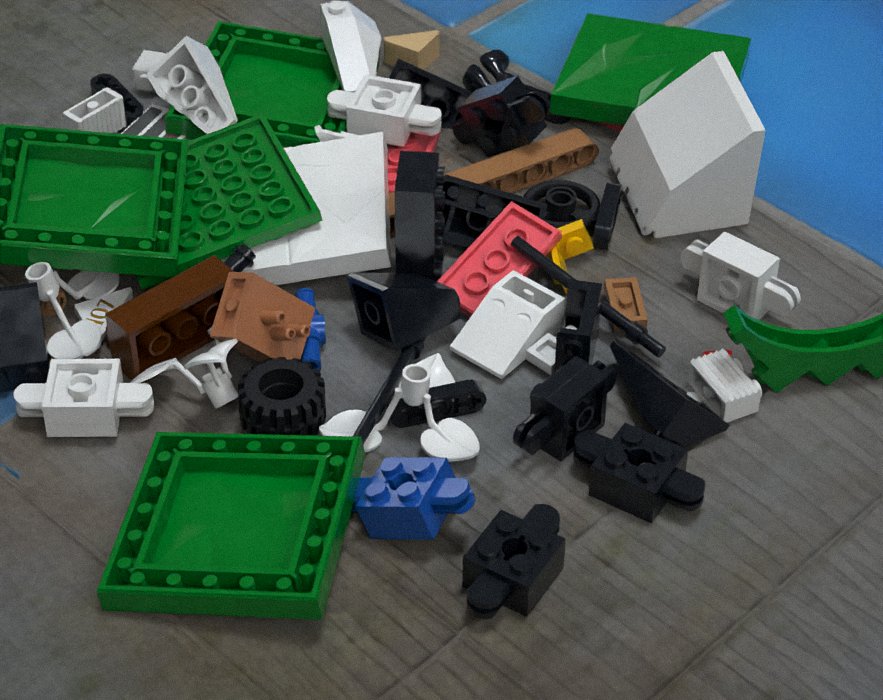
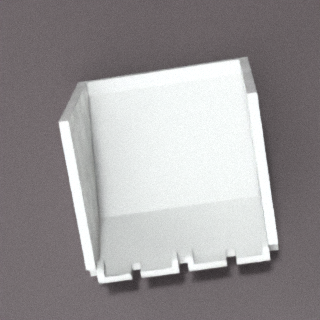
[609,51,766,238]

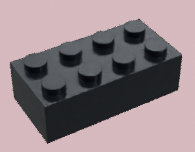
[394,151,445,281]

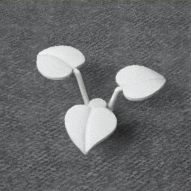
[25,262,120,359]
[130,327,238,409]
[319,353,480,462]

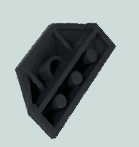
[439,174,548,249]

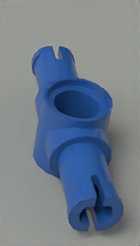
[295,288,326,371]

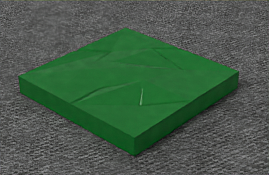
[550,13,751,126]
[165,21,380,148]
[0,124,188,277]
[96,432,366,620]

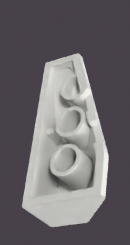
[320,1,381,93]
[146,36,238,134]

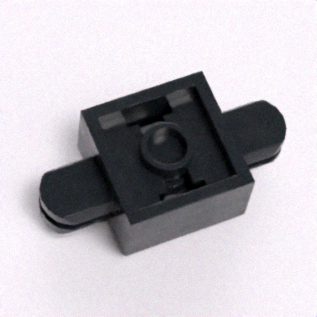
[453,75,551,157]
[513,356,617,461]
[573,423,706,524]
[462,504,566,619]

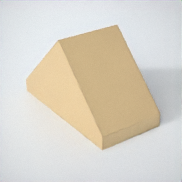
[383,30,439,70]

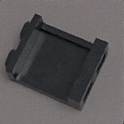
[554,279,602,372]

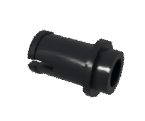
[224,244,256,272]

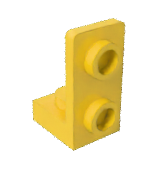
[547,219,594,294]

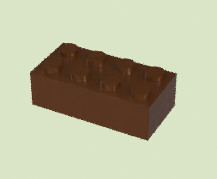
[105,255,235,380]

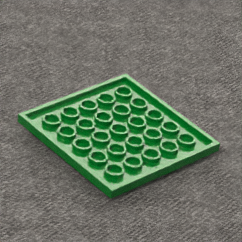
[135,114,323,290]

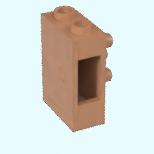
[210,272,315,363]

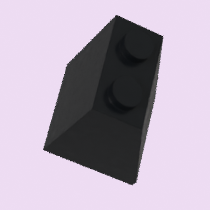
[347,273,461,351]
[0,282,50,392]

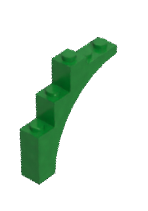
[723,305,883,393]

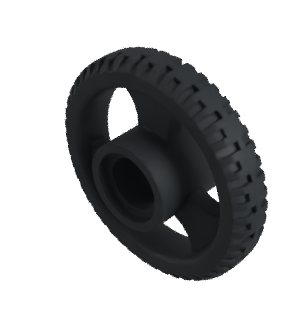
[523,180,601,231]

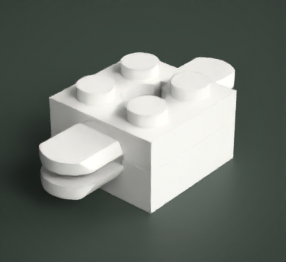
[327,74,441,147]
[680,232,801,320]
[14,359,154,437]

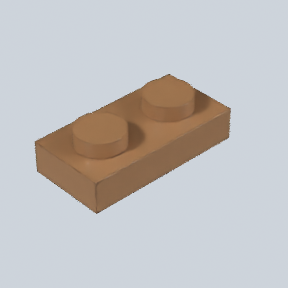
[604,277,648,332]

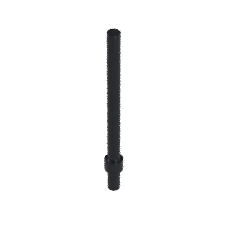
[511,236,666,358]
[353,336,427,445]

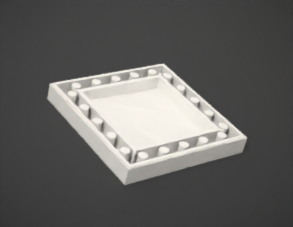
[221,132,391,285]

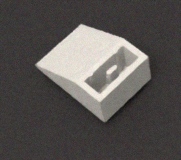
[450,270,565,379]

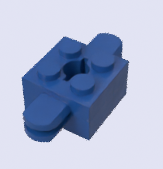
[351,457,476,540]

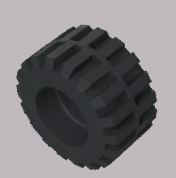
[238,357,326,436]

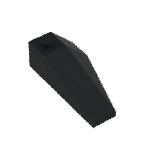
[389,58,473,129]
[610,341,730,447]

